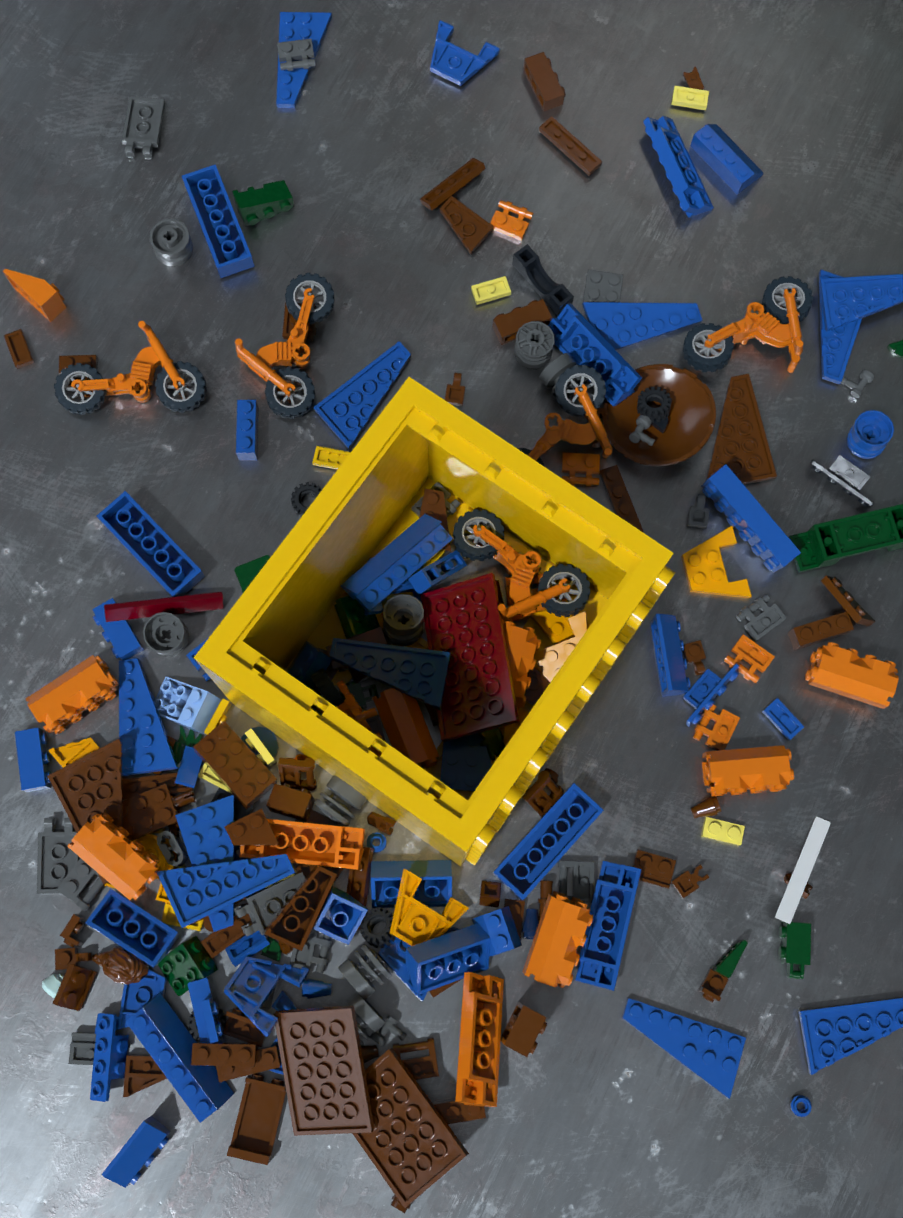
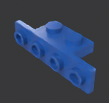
[683,663,739,727]
[188,978,223,1044]
[90,1013,129,1102]

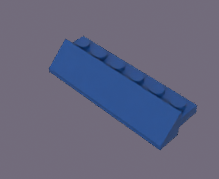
[643,116,714,218]
[548,304,642,407]
[341,514,453,613]
[575,861,642,991]
[125,993,234,1123]

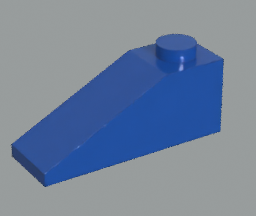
[408,550,467,595]

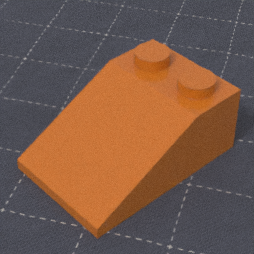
[3,269,66,322]

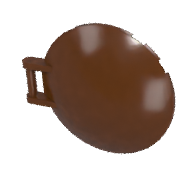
[592,364,716,466]

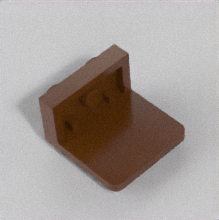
[223,1007,266,1047]

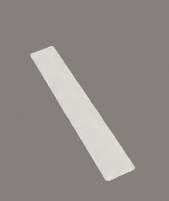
[775,817,831,924]

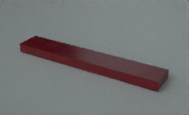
[104,592,223,622]

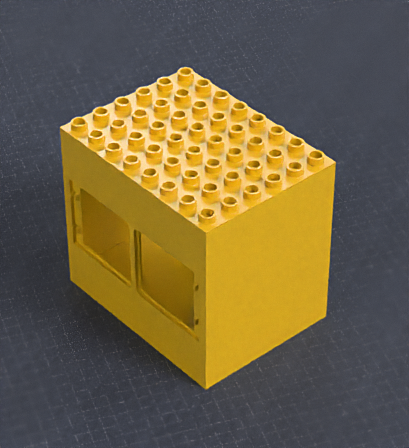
[194,377,676,867]

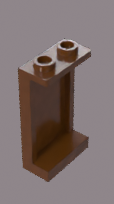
[227,1074,287,1165]

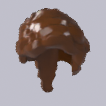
[91,946,149,984]

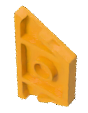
[530,610,590,644]
[48,737,100,768]

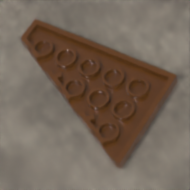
[706,374,777,485]
[48,738,123,884]

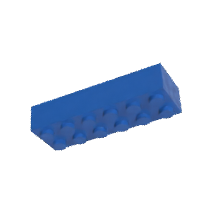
[182,164,255,278]
[701,464,801,572]
[97,491,205,597]
[492,783,604,901]

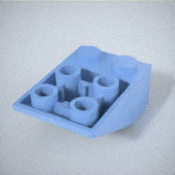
[154,676,221,735]

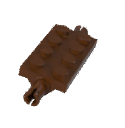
[123,784,196,841]

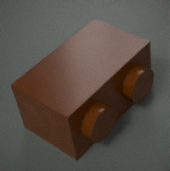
[266,783,315,822]

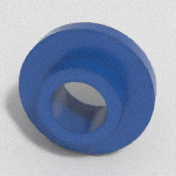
[367,832,387,853]
[790,1095,812,1117]

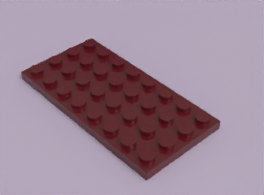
[421,573,519,742]

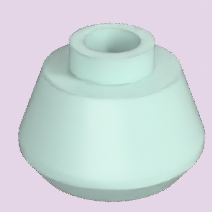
[42,973,65,998]

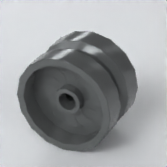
[149,218,194,267]

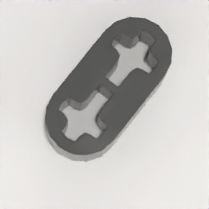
[157,831,187,867]

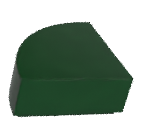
[887,340,903,358]
[261,936,282,962]

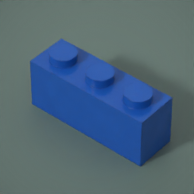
[236,400,259,460]
[92,598,144,660]
[15,728,52,792]

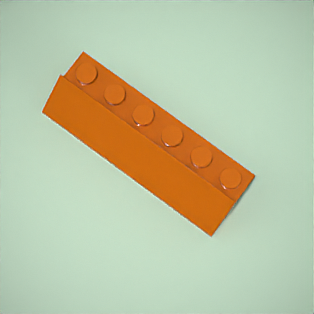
[239,818,365,870]
[455,972,504,1107]

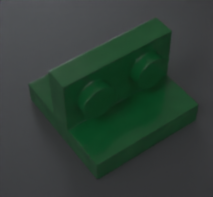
[334,596,380,639]

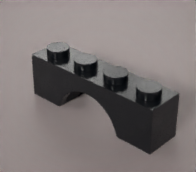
[512,244,574,316]

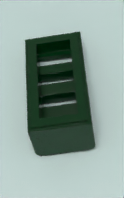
[712,940,748,978]

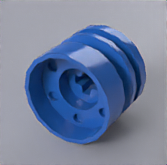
[847,410,894,459]

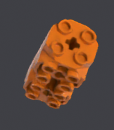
[503,621,541,711]
[805,642,899,709]
[25,655,119,735]
[373,688,439,768]
[702,745,794,797]
[67,813,160,900]
[522,891,593,988]

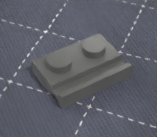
[68,1032,96,1065]

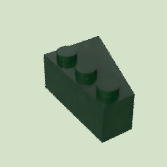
[232,180,294,227]

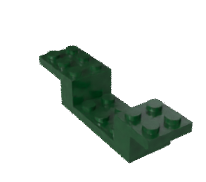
[788,504,903,573]

